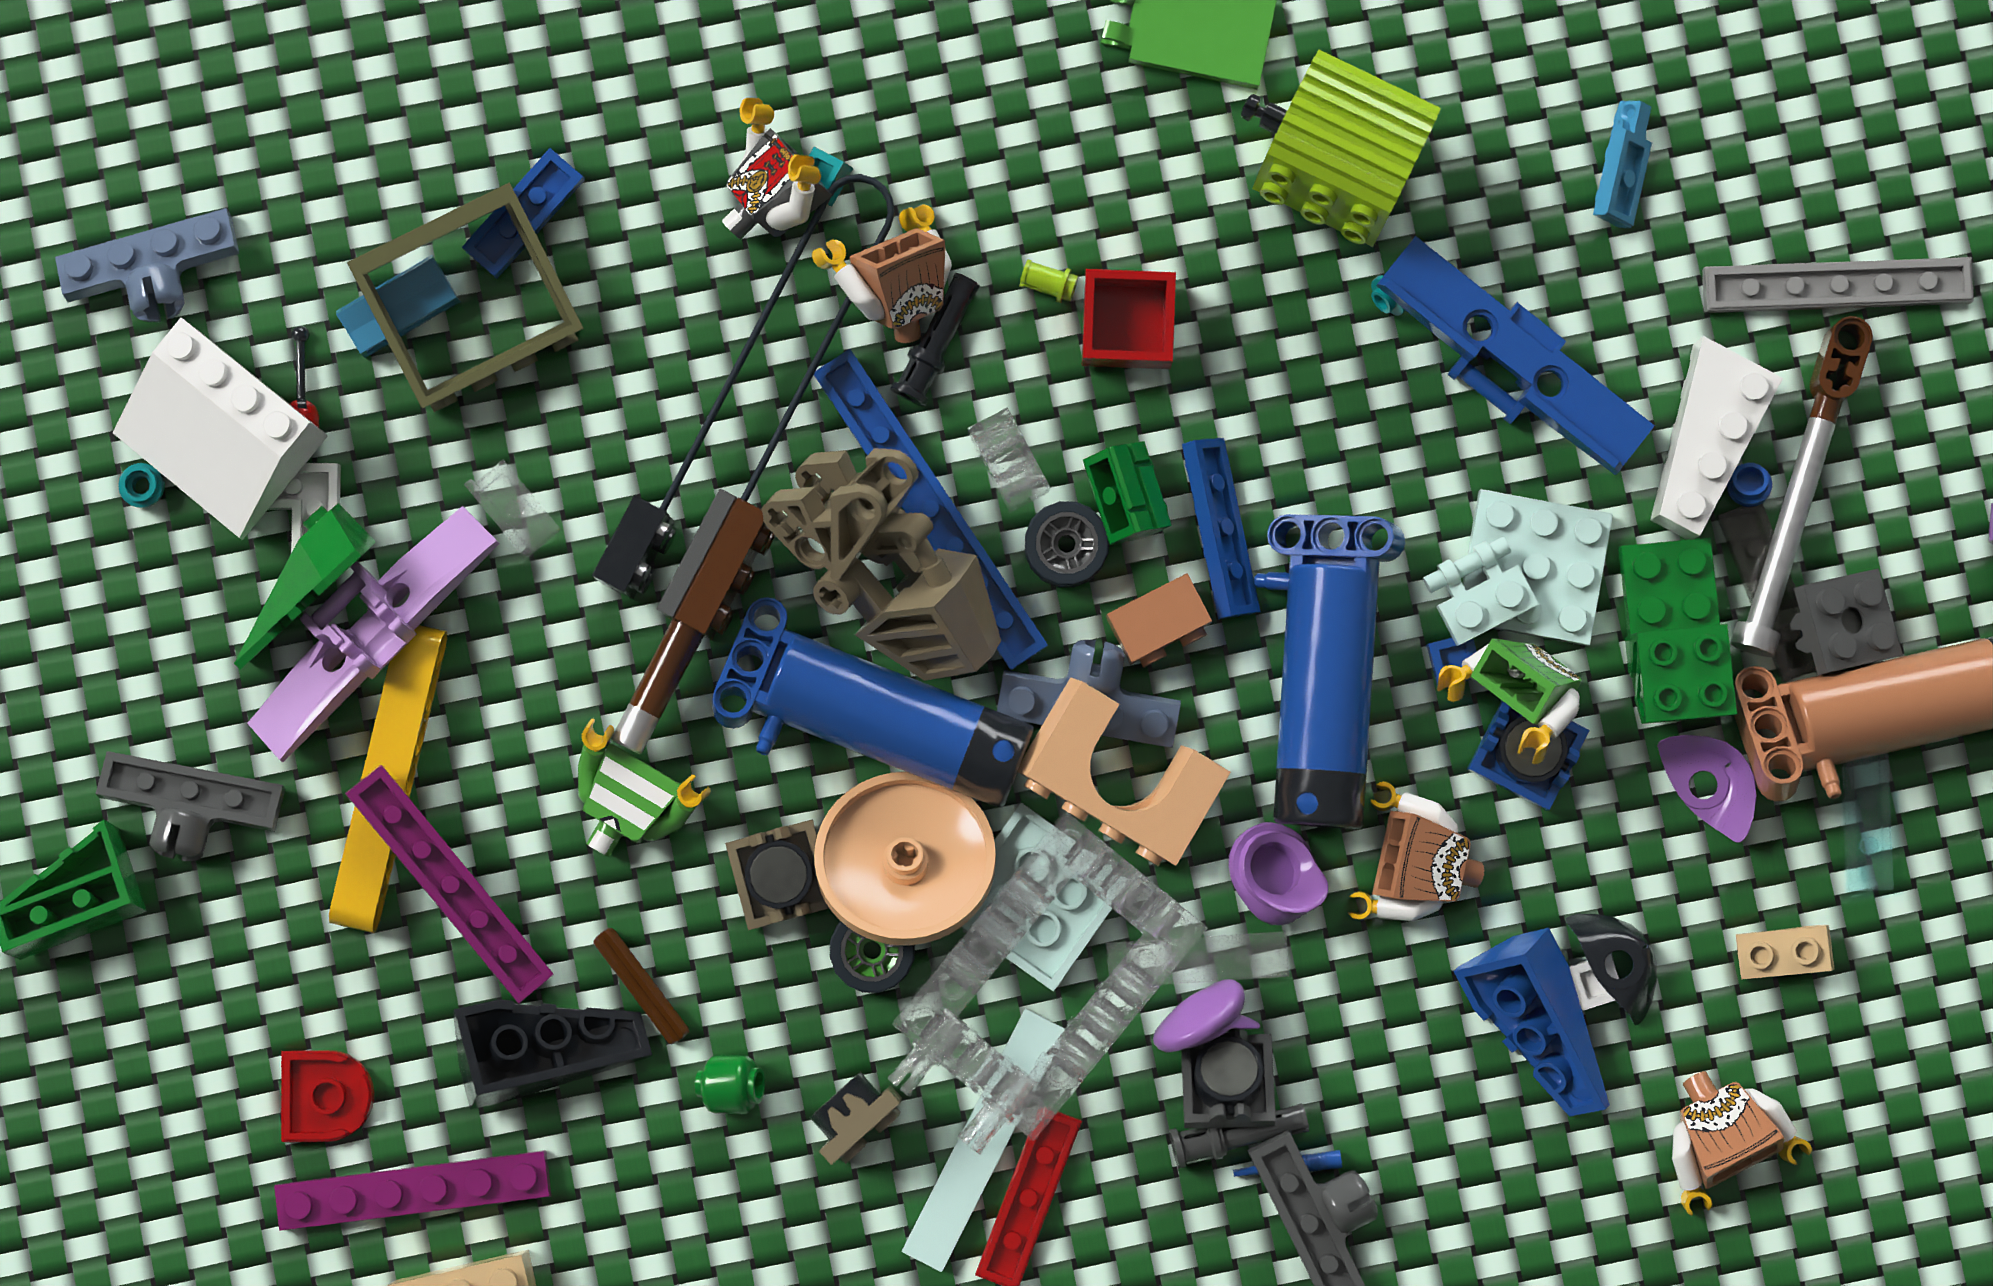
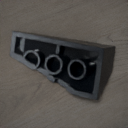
[453,999,652,1110]

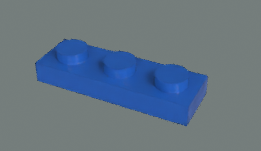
[462,148,585,279]

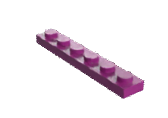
[345,765,554,1003]
[274,1150,551,1231]

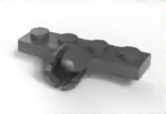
[96,751,285,861]
[1247,1130,1378,1286]

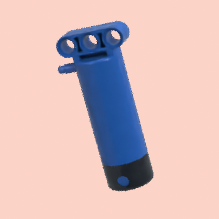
[1254,514,1405,829]
[713,597,1034,808]

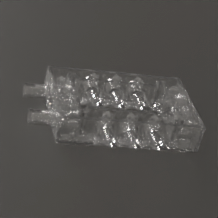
[887,811,1208,1155]

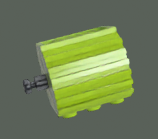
[1241,49,1441,247]

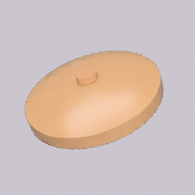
[814,772,996,946]

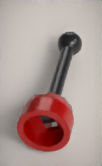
[289,326,319,428]

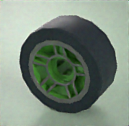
[830,922,915,993]

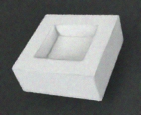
[1569,954,1619,1011]

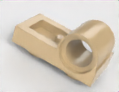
[1736,925,1835,980]

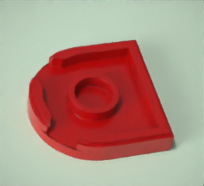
[281,1050,374,1142]

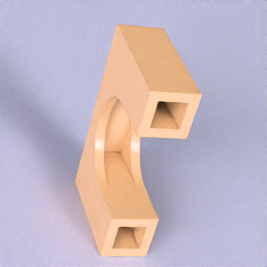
[1018,677,1231,866]

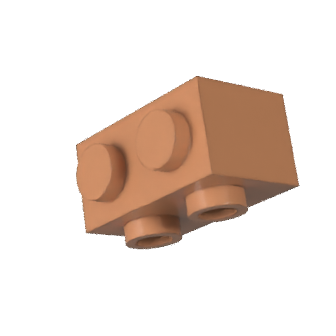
[1106,573,1212,668]

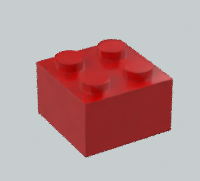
[1082,269,1176,369]

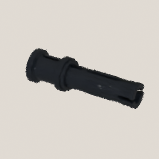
[890,273,980,407]

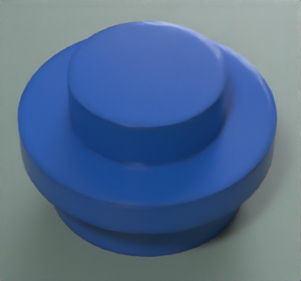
[1726,463,1772,507]

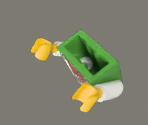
[1437,638,1582,764]

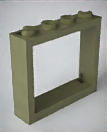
[347,182,583,412]

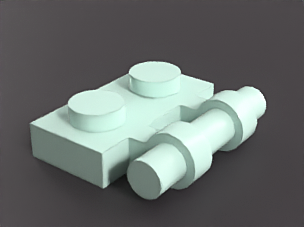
[1423,537,1539,646]

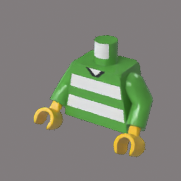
[578,719,711,857]

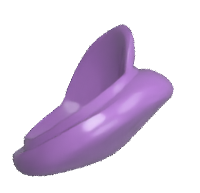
[1229,822,1328,925]
[1153,979,1260,1052]

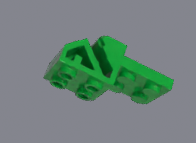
[1618,538,1737,724]

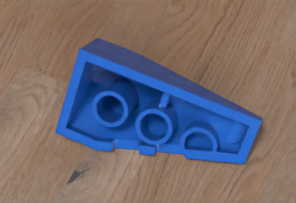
[1454,928,1610,1117]

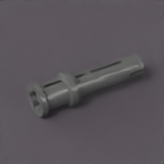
[1169,1103,1309,1169]

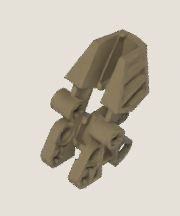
[762,448,1001,681]

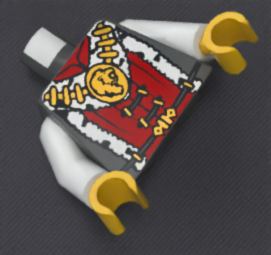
[722,98,832,240]

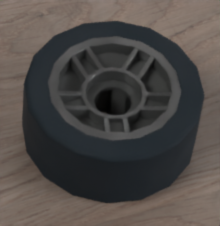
[1025,501,1109,588]

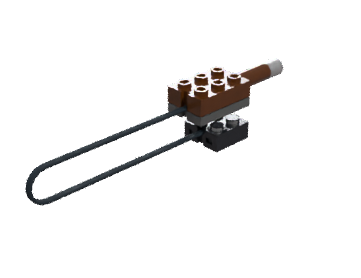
[592,174,895,754]

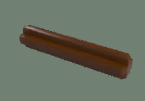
[593,928,689,1045]

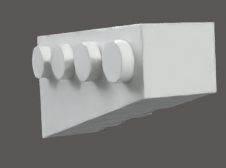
[1650,336,1783,540]

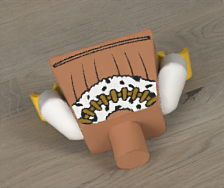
[812,204,952,343]
[1348,782,1484,921]
[1672,1071,1812,1216]

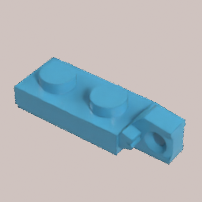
[1593,101,1652,228]

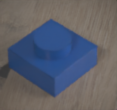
[1426,638,1477,687]

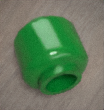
[695,1055,765,1115]

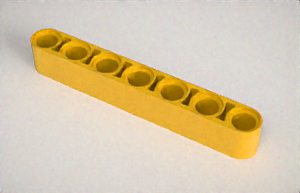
[329,625,447,933]

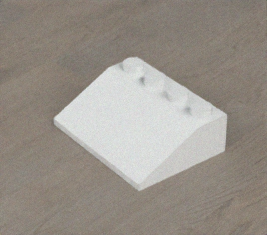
[113,318,328,540]

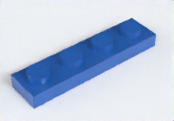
[1182,438,1261,619]

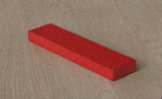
[975,1104,1082,1286]

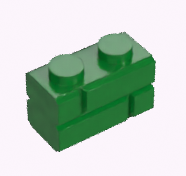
[1083,441,1172,545]

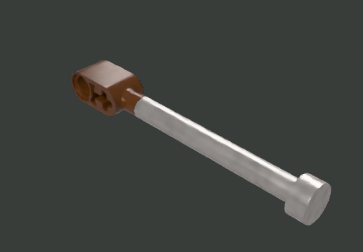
[1730,316,1873,657]

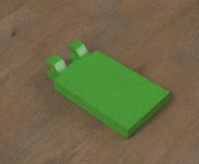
[1101,0,1277,90]

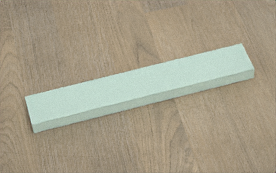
[901,1008,1065,1272]

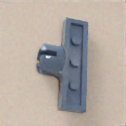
[55,208,239,322]
[997,640,1181,748]

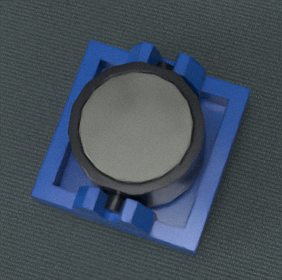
[1467,701,1590,811]

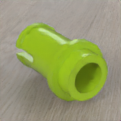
[1019,259,1079,303]

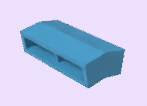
[336,255,460,358]

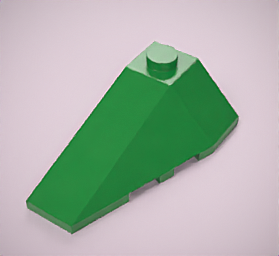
[234,503,376,670]

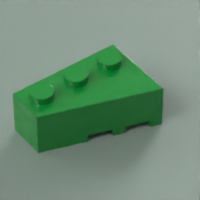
[0,819,147,960]

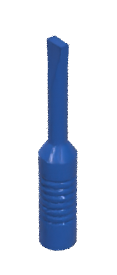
[1233,1150,1342,1177]

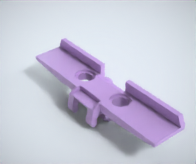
[247,506,500,762]

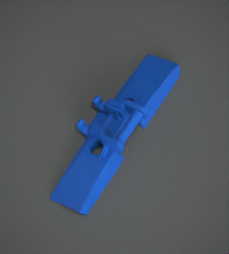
[1376,236,1655,475]

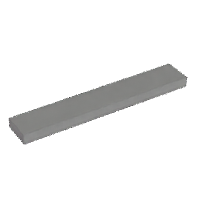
[1702,257,1974,313]

